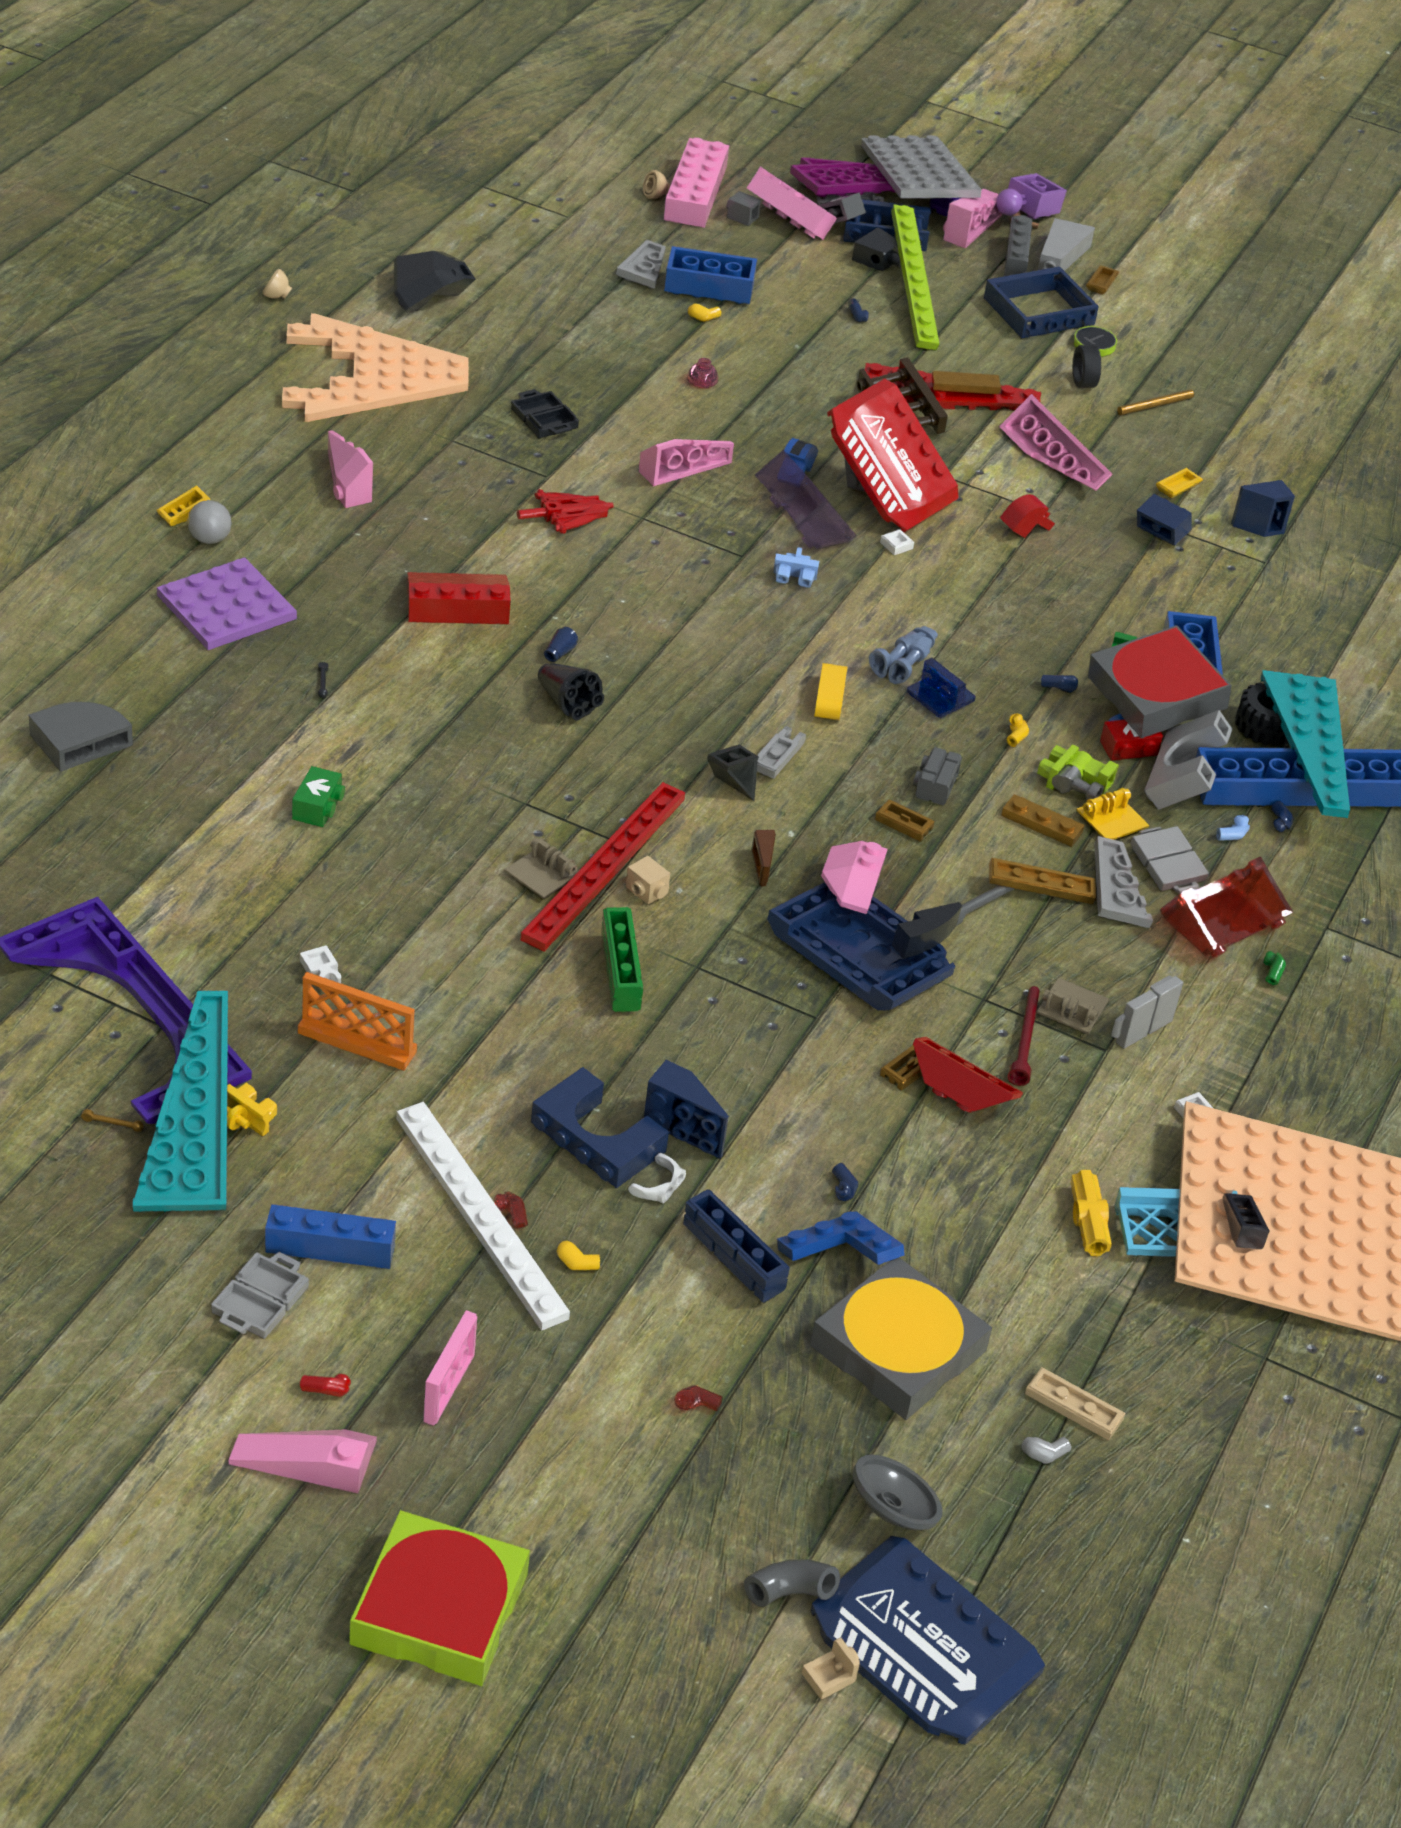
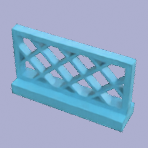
[1114,1187,1238,1256]

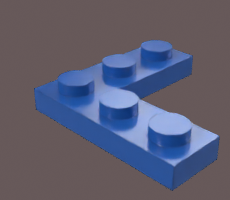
[777,1212,904,1265]

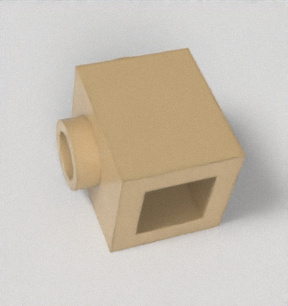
[626,856,670,905]

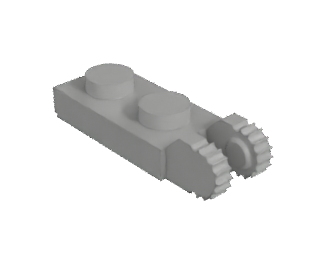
[757,726,806,779]

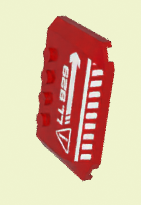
[827,379,959,533]

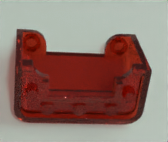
[1160,856,1293,959]

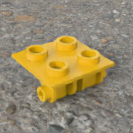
[1076,788,1149,840]

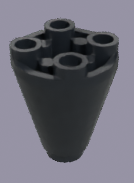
[538,663,604,720]

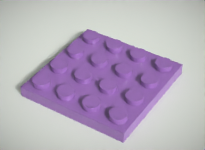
[157,557,297,650]

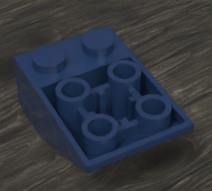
[644,1060,729,1159]

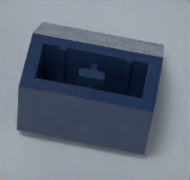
[1231,480,1295,537]

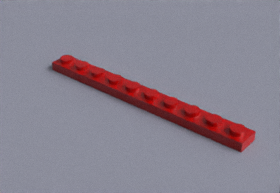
[520,782,686,952]

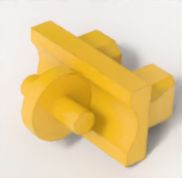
[227,1083,277,1137]

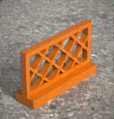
[298,972,417,1071]

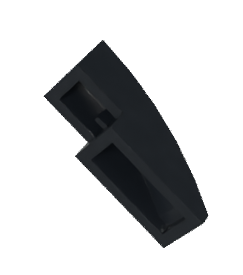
[892,902,962,959]

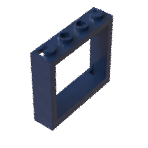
[984,266,1099,338]

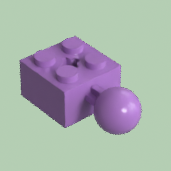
[996,173,1067,219]

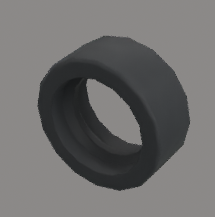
[1072,345,1101,388]

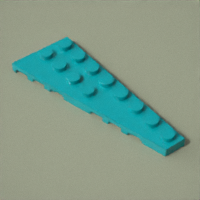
[1260,670,1350,818]
[133,991,228,1212]

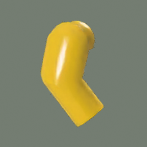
[688,304,721,322]
[1006,713,1029,747]
[557,1241,600,1270]

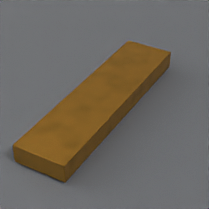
[989,858,1096,904]

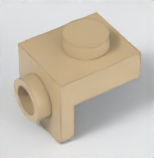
[802,1637,860,1700]

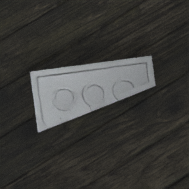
[1094,836,1153,928]

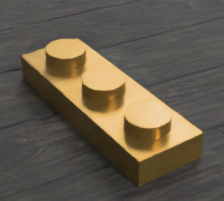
[1001,794,1085,847]

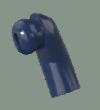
[832,1163,859,1201]

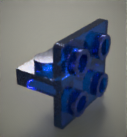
[906,657,976,718]

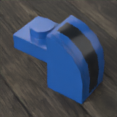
[775,438,819,487]

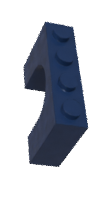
[531,1067,669,1189]

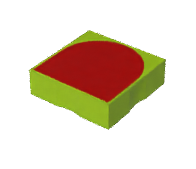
[349,1510,530,1686]

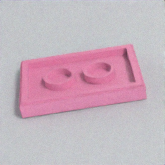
[424,1310,477,1426]

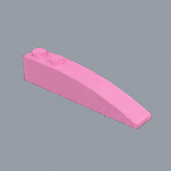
[999,394,1113,491]

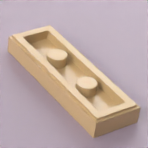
[1025,1367,1126,1441]

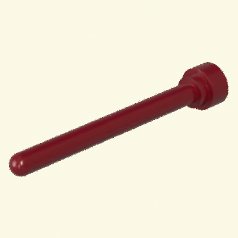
[1007,986,1040,1086]

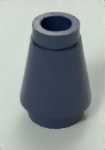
[544,627,578,662]

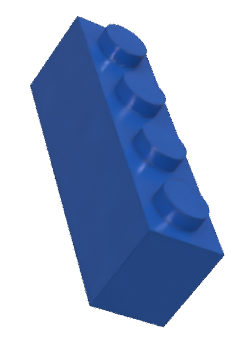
[265,1204,396,1269]

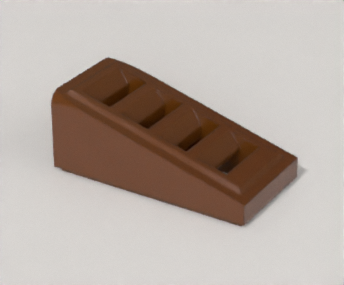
[751,830,776,887]

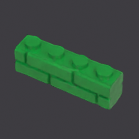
[601,907,643,1012]

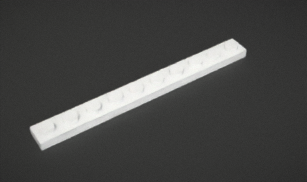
[397,1102,570,1331]

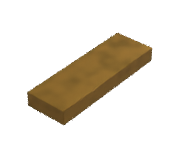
[931,371,1001,394]

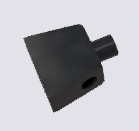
[852,228,901,271]

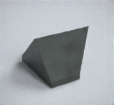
[707,744,759,802]

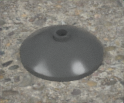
[853,1455,943,1530]

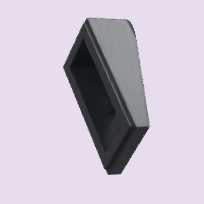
[1222,1193,1270,1250]

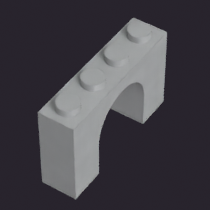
[1144,710,1232,810]

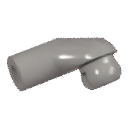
[1021,1437,1071,1464]

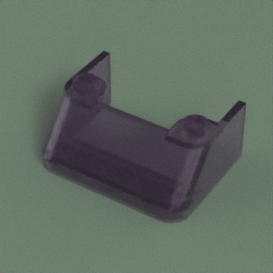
[755,450,857,549]

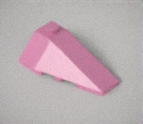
[328,430,373,508]
[639,439,734,486]
[228,1429,377,1493]

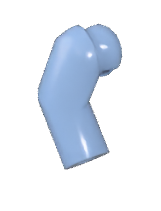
[1216,815,1250,841]

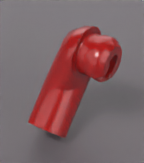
[300,1373,351,1397]

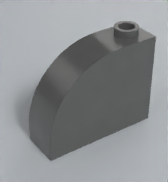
[28,702,133,772]

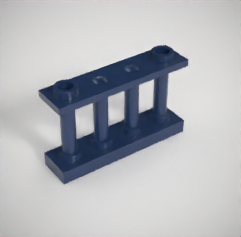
[843,199,930,252]

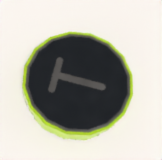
[1074,326,1117,357]

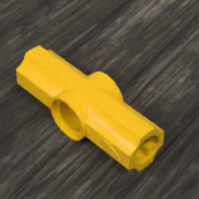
[1070,1170,1112,1256]

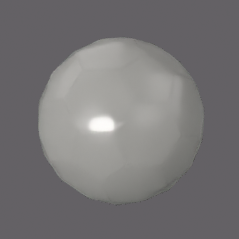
[187,500,232,544]

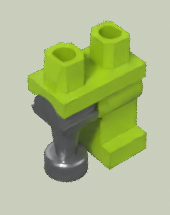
[1037,744,1119,801]

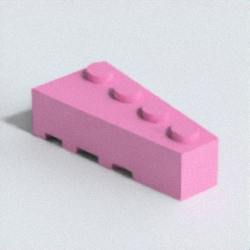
[943,189,1003,248]

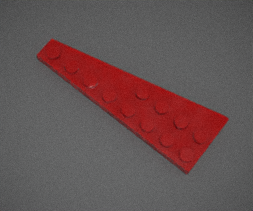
[865,363,1041,411]

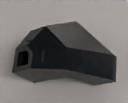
[394,251,476,311]

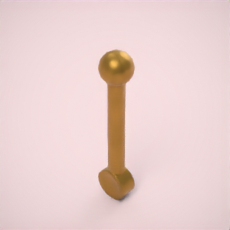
[81,1109,144,1132]

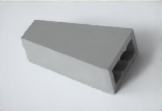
[1038,218,1095,276]

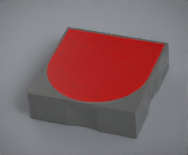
[1088,625,1232,738]

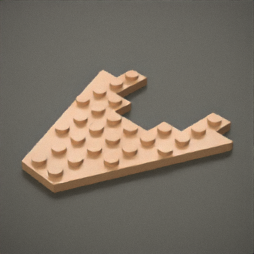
[282,313,468,422]

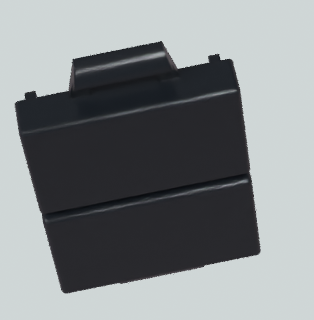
[511,389,579,438]

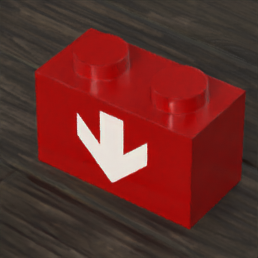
[1100,720,1163,761]

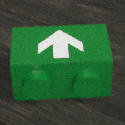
[292,766,345,827]

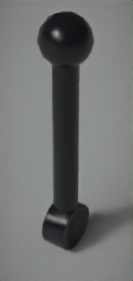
[318,662,329,698]

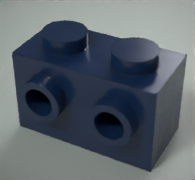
[1137,494,1192,546]

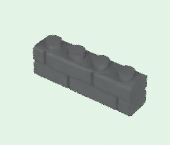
[1004,215,1032,276]

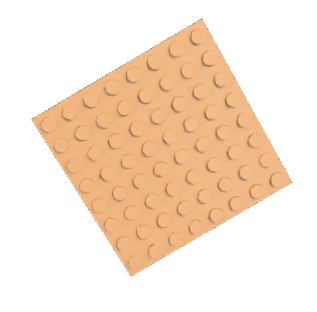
[1175,1101,1401,1341]

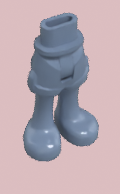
[869,626,938,684]

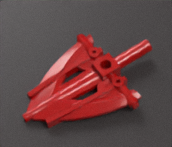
[517,489,614,534]

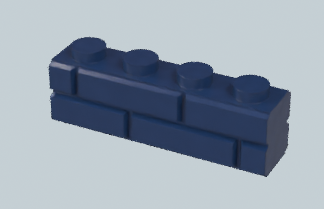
[683,1189,790,1302]

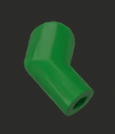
[1263,951,1286,985]

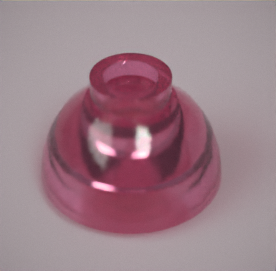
[687,358,718,388]

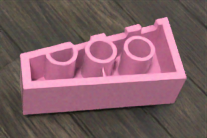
[747,167,837,240]

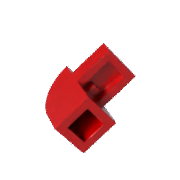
[999,494,1055,538]

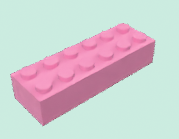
[664,138,729,228]

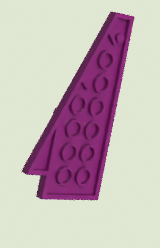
[790,157,896,197]

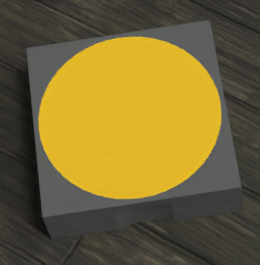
[810,1257,992,1420]

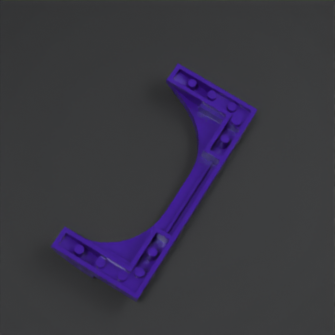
[0,896,252,1124]

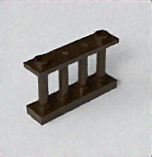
[856,357,948,434]

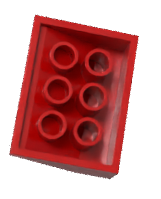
[407,572,511,624]

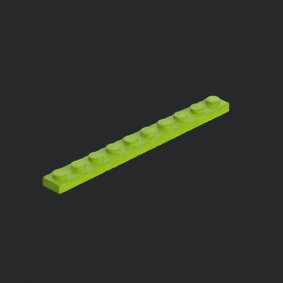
[891,205,940,350]

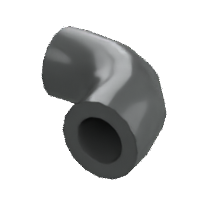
[744,1560,840,1607]

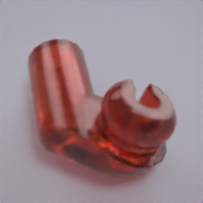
[494,1191,528,1229]
[674,1385,723,1411]

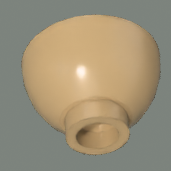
[643,170,670,199]
[263,269,292,299]

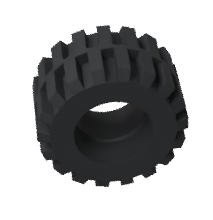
[1235,682,1288,746]

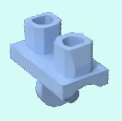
[774,547,819,588]

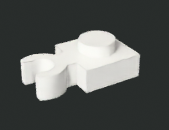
[300,945,341,983]

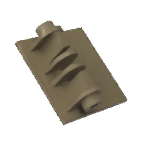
[504,838,579,899]
[1037,977,1110,1035]

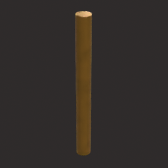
[1117,389,1194,415]

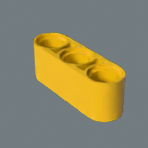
[814,663,847,720]

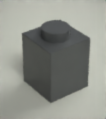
[726,191,761,226]

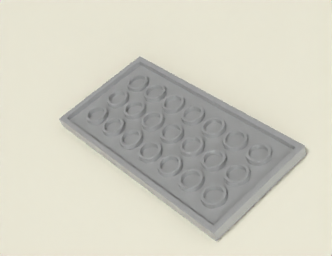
[861,135,982,198]

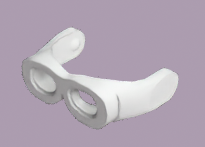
[628,1153,686,1203]

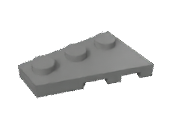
[616,240,666,289]

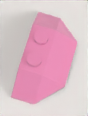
[821,841,887,914]

